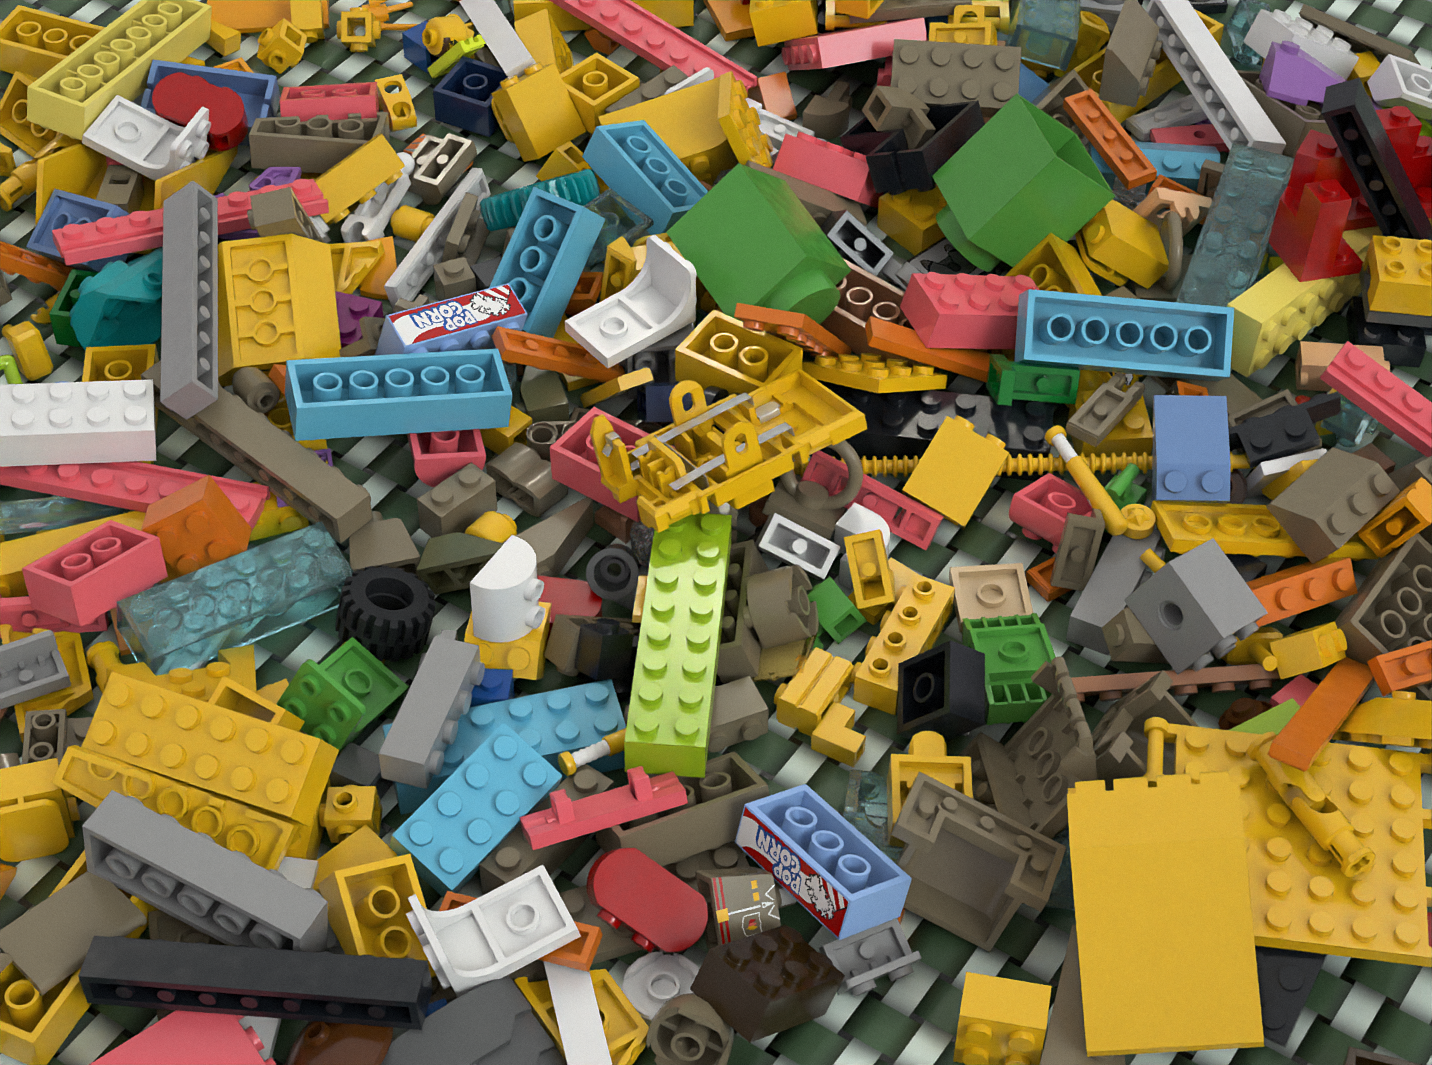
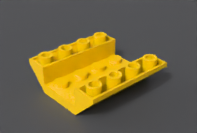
[218,233,341,387]

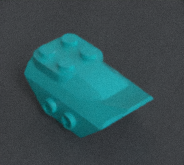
[69,246,163,351]

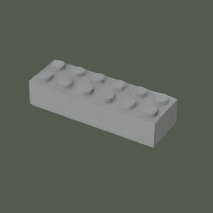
[82,790,328,952]

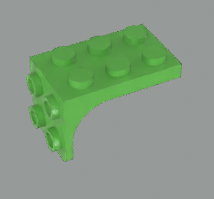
[276,637,409,753]

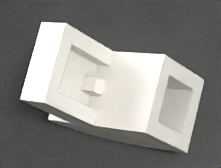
[834,502,890,589]

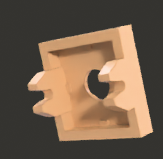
[1133,187,1213,237]

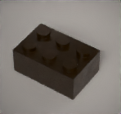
[690,925,845,1043]

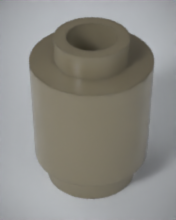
[232,367,280,414]

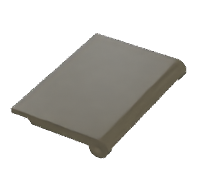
[0,871,147,996]

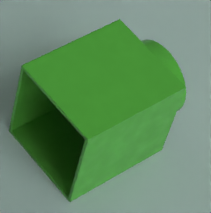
[932,93,1115,272]
[666,163,852,332]

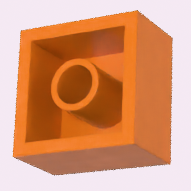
[141,475,252,583]

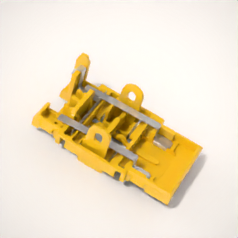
[590,369,867,533]

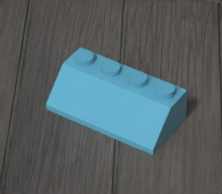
[582,120,708,235]
[1088,141,1220,198]

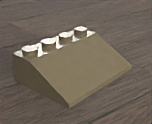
[1335,533,1432,701]

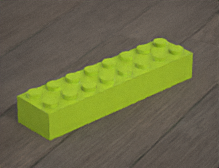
[624,513,732,778]

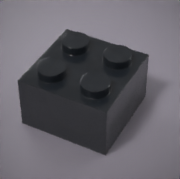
[897,640,985,742]

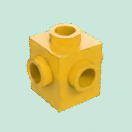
[337,7,381,52]
[257,18,307,74]
[319,785,383,843]

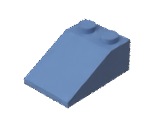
[26,189,130,273]
[1152,395,1231,504]

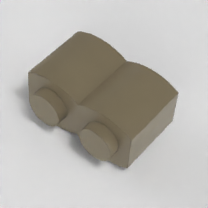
[486,442,568,517]

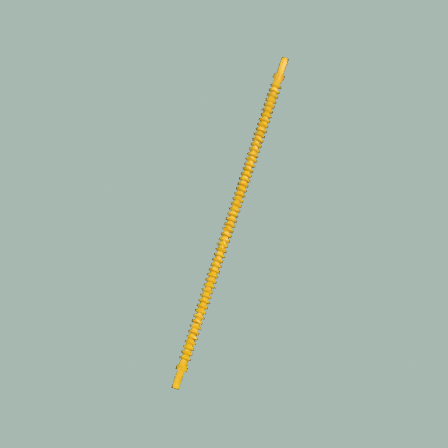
[709,451,1257,479]

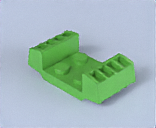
[963,613,1056,725]

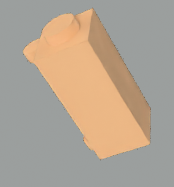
[1295,341,1390,392]

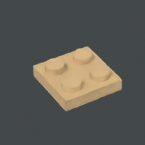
[949,563,1033,632]

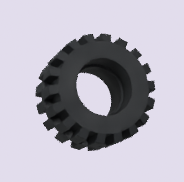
[335,565,436,662]

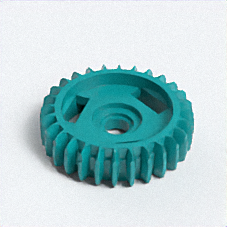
[480,169,601,231]

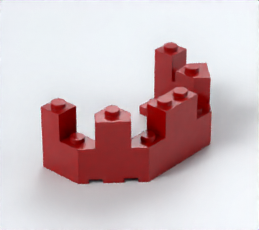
[1268,106,1432,282]

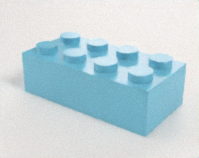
[489,187,605,338]
[389,722,563,898]

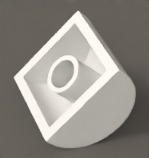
[470,535,545,643]

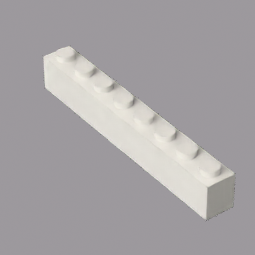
[1145,0,1286,170]

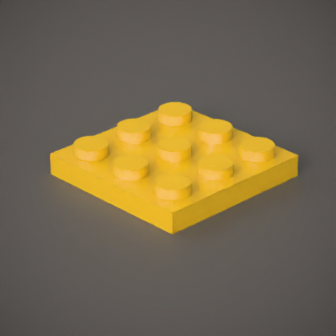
[717,71,773,168]
[802,353,947,393]

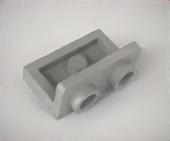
[0,630,71,710]
[819,918,922,997]

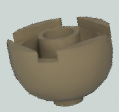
[646,993,735,1065]

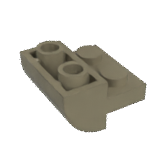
[22,709,93,765]

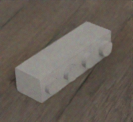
[1066,529,1166,655]
[378,635,485,789]

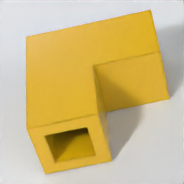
[811,701,866,768]

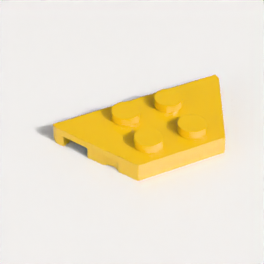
[329,241,384,294]
[0,624,94,743]
[514,969,649,1065]

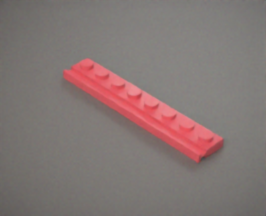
[549,0,757,93]
[52,179,329,266]
[1320,341,1432,458]
[0,461,270,532]

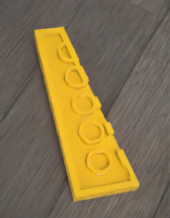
[51,745,300,871]

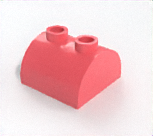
[407,429,486,487]
[1009,473,1092,554]

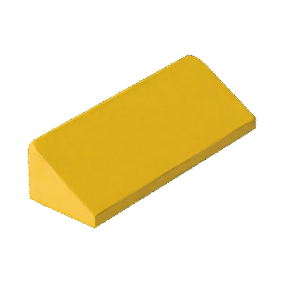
[599,236,637,302]

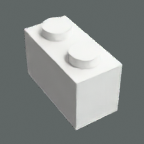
[755,513,841,580]

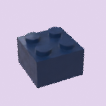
[433,56,508,137]

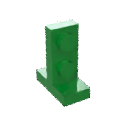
[986,354,1080,406]

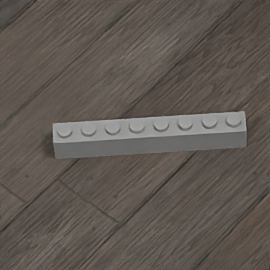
[160,181,218,420]

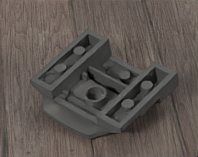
[381,975,567,1065]

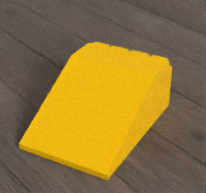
[35,142,238,255]
[1067,770,1264,1057]

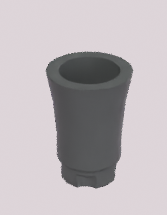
[586,544,639,600]

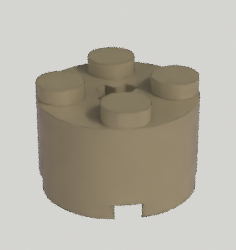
[743,564,819,649]

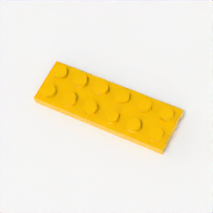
[1151,500,1379,561]

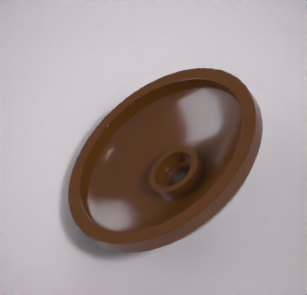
[285,1021,393,1065]

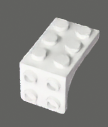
[82,95,211,181]
[565,235,697,368]
[406,865,581,997]

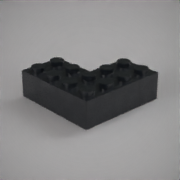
[840,100,985,195]

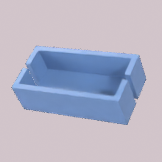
[140,60,281,146]

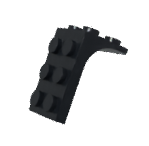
[1255,945,1328,1048]

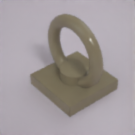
[1131,211,1203,305]
[762,440,863,540]

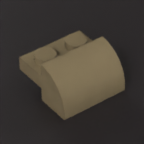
[407,133,477,205]

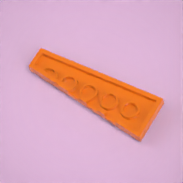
[734,303,852,360]

